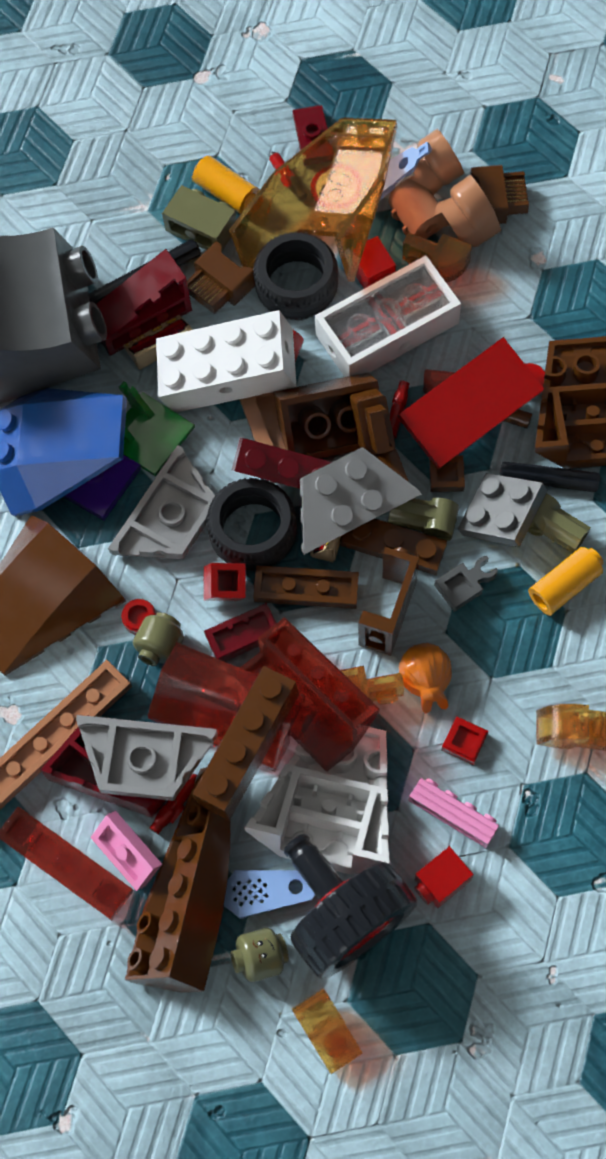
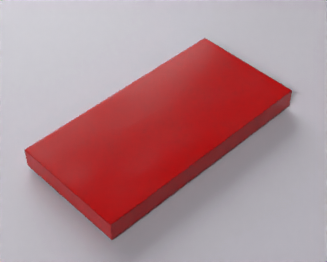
[397,337,544,470]

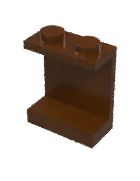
[358,547,419,656]

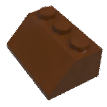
[273,372,379,458]

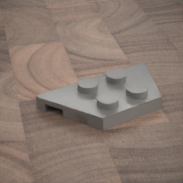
[108,445,215,559]
[300,447,421,555]
[76,715,217,801]

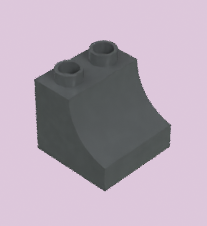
[0,227,107,404]

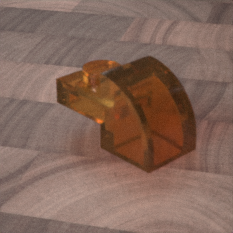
[402,232,472,283]
[329,666,404,716]
[536,704,606,751]
[291,988,363,1074]

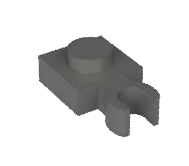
[434,556,498,612]

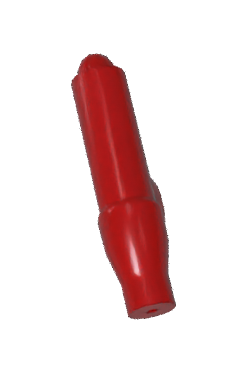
[389,380,410,439]
[149,774,197,835]

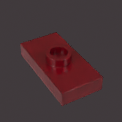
[292,105,334,167]
[204,603,282,664]

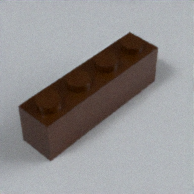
[192,666,299,821]

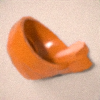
[399,643,452,714]

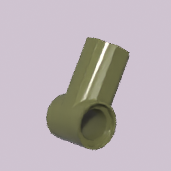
[527,493,591,553]
[388,498,459,541]

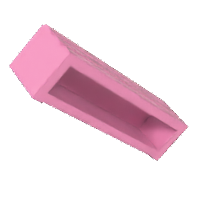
[409,778,499,848]

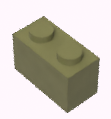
[162,185,238,251]

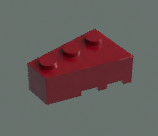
[96,249,192,356]
[40,715,167,818]

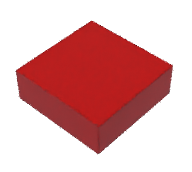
[441,716,489,765]

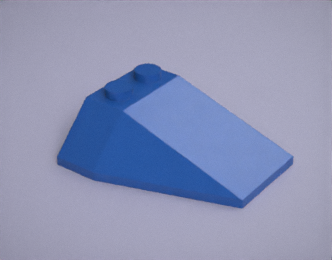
[0,388,127,517]

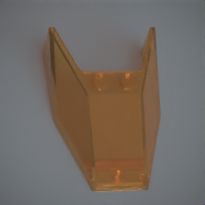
[229,118,398,282]

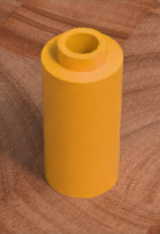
[192,155,260,215]
[528,547,604,616]

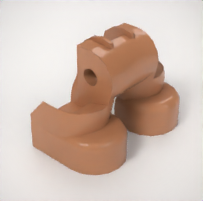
[388,129,502,248]

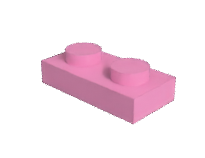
[90,811,162,891]

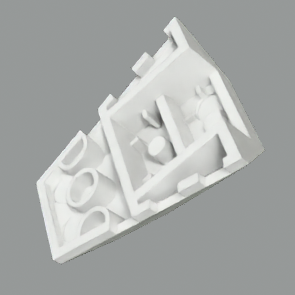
[245,714,389,875]

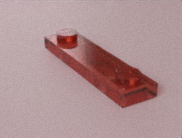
[0,807,134,921]

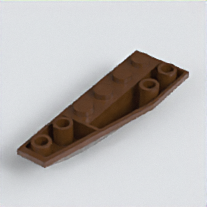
[125,767,231,993]

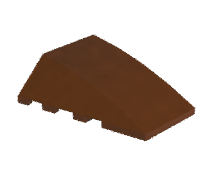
[534,336,606,469]
[0,515,126,676]

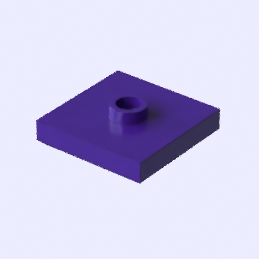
[63,455,141,521]

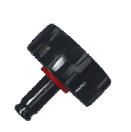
[284,834,417,979]

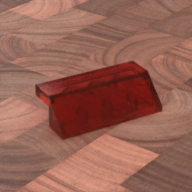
[233,617,380,772]
[148,643,305,772]

